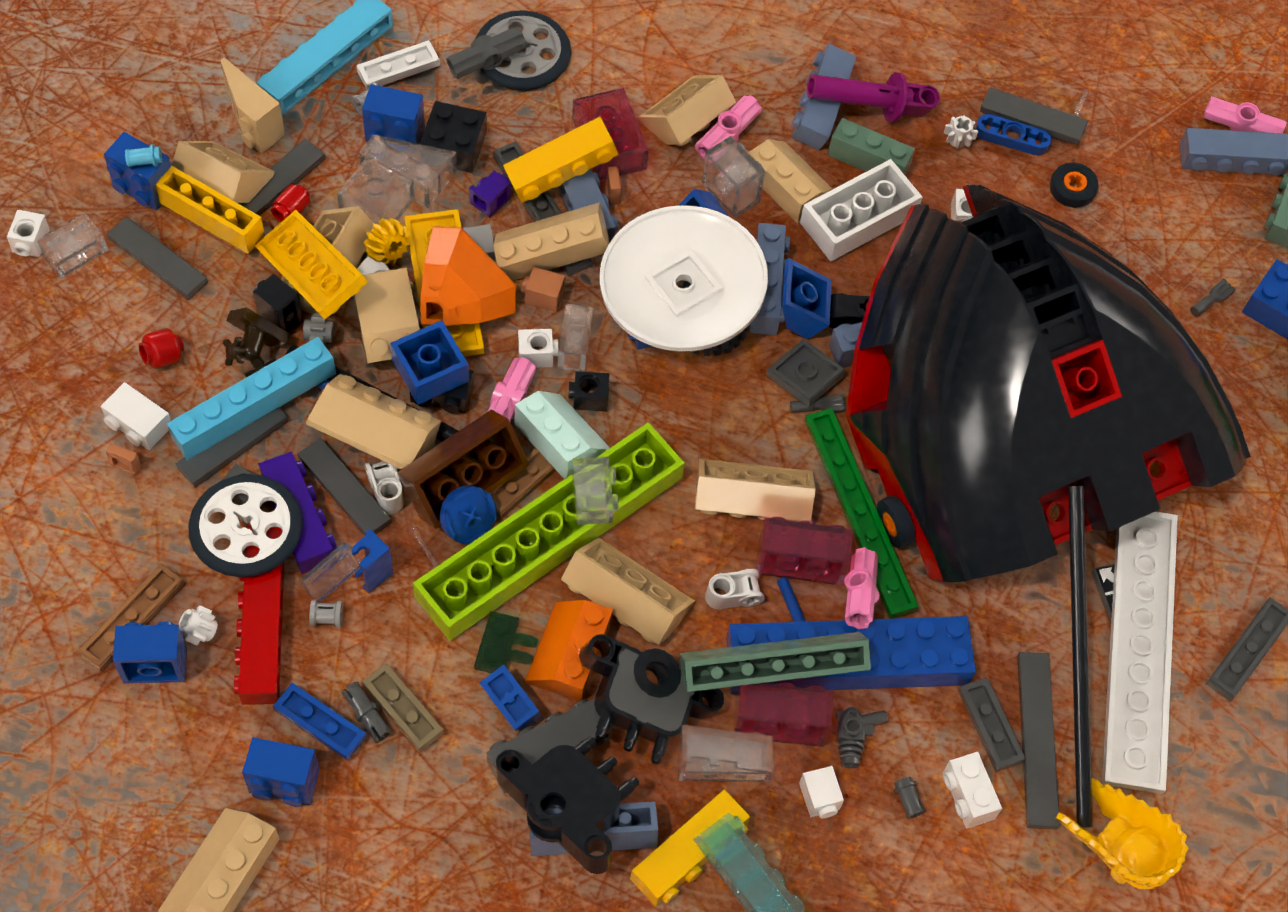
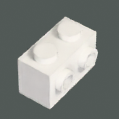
[943,752,1002,829]

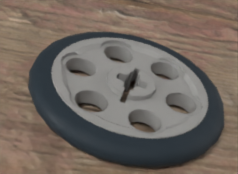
[475,10,571,91]

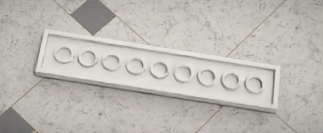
[1102,512,1178,794]

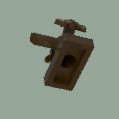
[223,307,290,377]

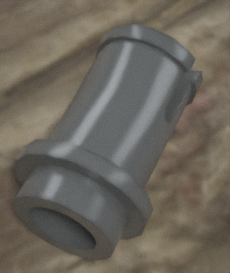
[893,777,926,819]

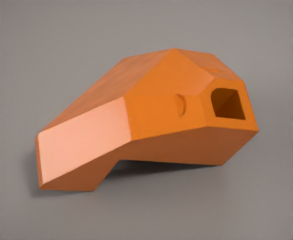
[421,226,517,326]

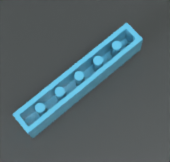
[256,0,393,115]
[167,337,336,460]

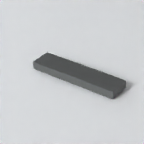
[980,87,1088,145]
[238,139,325,216]
[107,217,208,300]
[175,407,288,488]
[297,438,391,536]
[1206,597,1288,702]

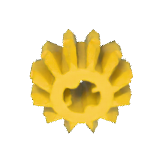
[363,218,412,265]

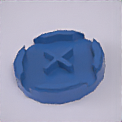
[440,485,497,545]

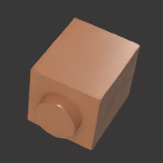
[521,267,565,312]

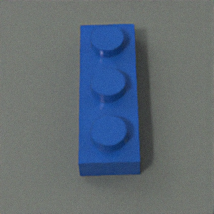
[273,683,367,761]

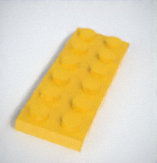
[404,209,484,357]
[254,210,368,320]

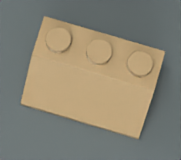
[638,75,736,146]
[745,139,833,224]
[172,141,275,203]

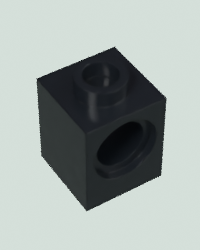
[568,371,610,412]

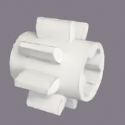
[944,115,978,149]
[179,605,218,646]

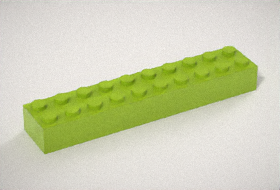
[413,422,685,641]

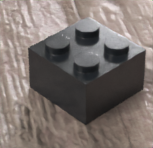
[420,101,487,173]

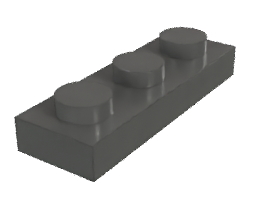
[958,677,1026,772]

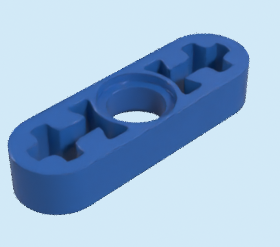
[975,114,1051,156]

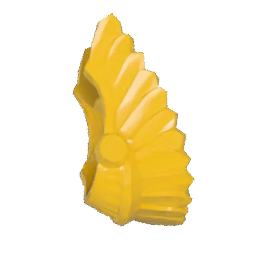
[1056,778,1189,889]

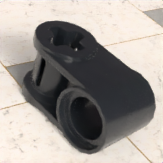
[829,293,870,329]

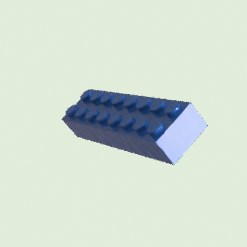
[726,616,976,694]

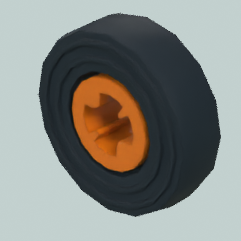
[1050,162,1098,208]
[877,496,915,548]

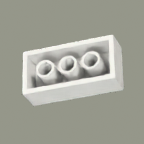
[800,159,923,261]

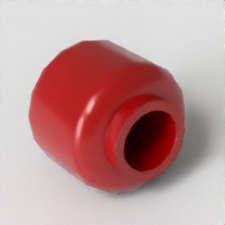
[139,328,184,369]

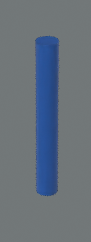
[777,577,806,622]

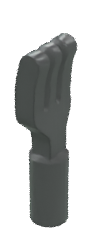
[1190,279,1236,316]
[790,394,846,413]

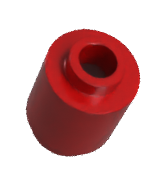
[270,184,310,223]

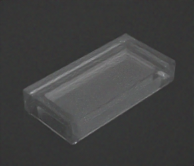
[299,542,361,603]

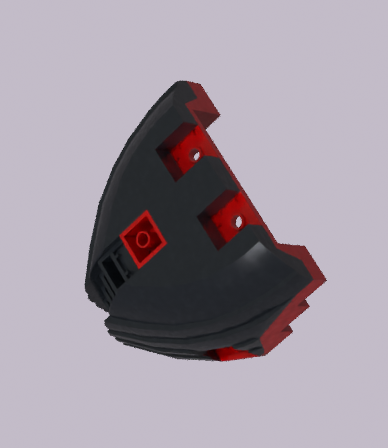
[846,184,1251,582]

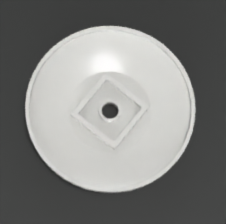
[600,206,768,351]

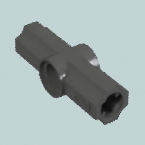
[446,26,527,79]

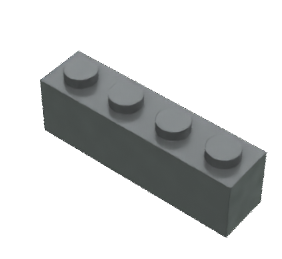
[487,698,614,793]

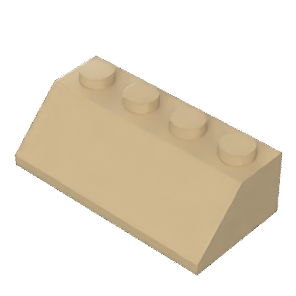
[493,202,610,281]
[281,206,375,314]
[306,374,441,469]
[695,459,816,524]
[561,538,695,645]
[158,808,280,912]

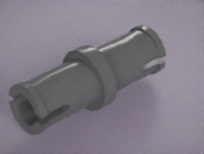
[342,682,392,743]

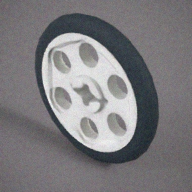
[188,474,303,577]

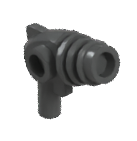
[836,707,888,768]

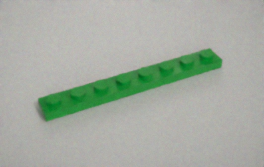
[804,408,919,619]

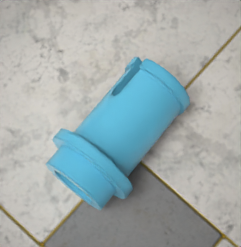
[125,144,163,167]

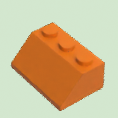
[525,600,613,701]

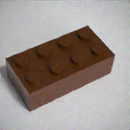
[397,409,529,529]

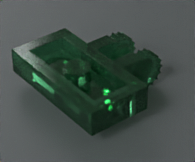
[474,611,538,673]

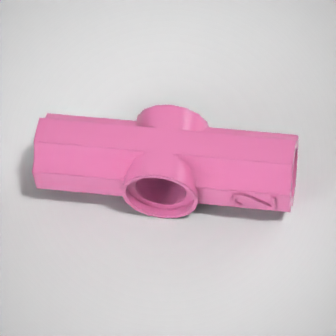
[695,95,762,161]
[1203,96,1287,134]
[488,357,536,423]
[844,547,880,630]

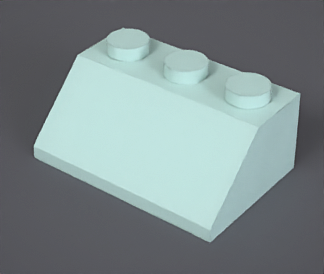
[515,391,610,479]

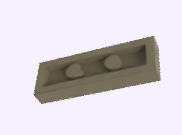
[362,663,444,753]

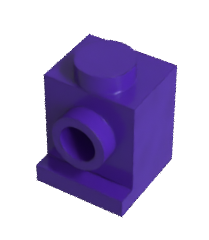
[469,171,511,218]

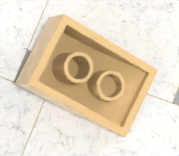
[220,57,285,154]
[354,267,420,363]

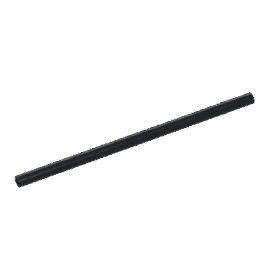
[1068,486,1092,827]

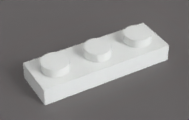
[357,40,440,90]

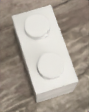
[101,382,171,451]

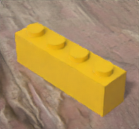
[503,117,619,203]
[155,166,265,254]
[630,789,750,907]

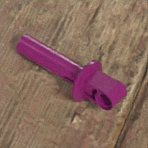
[806,72,940,123]

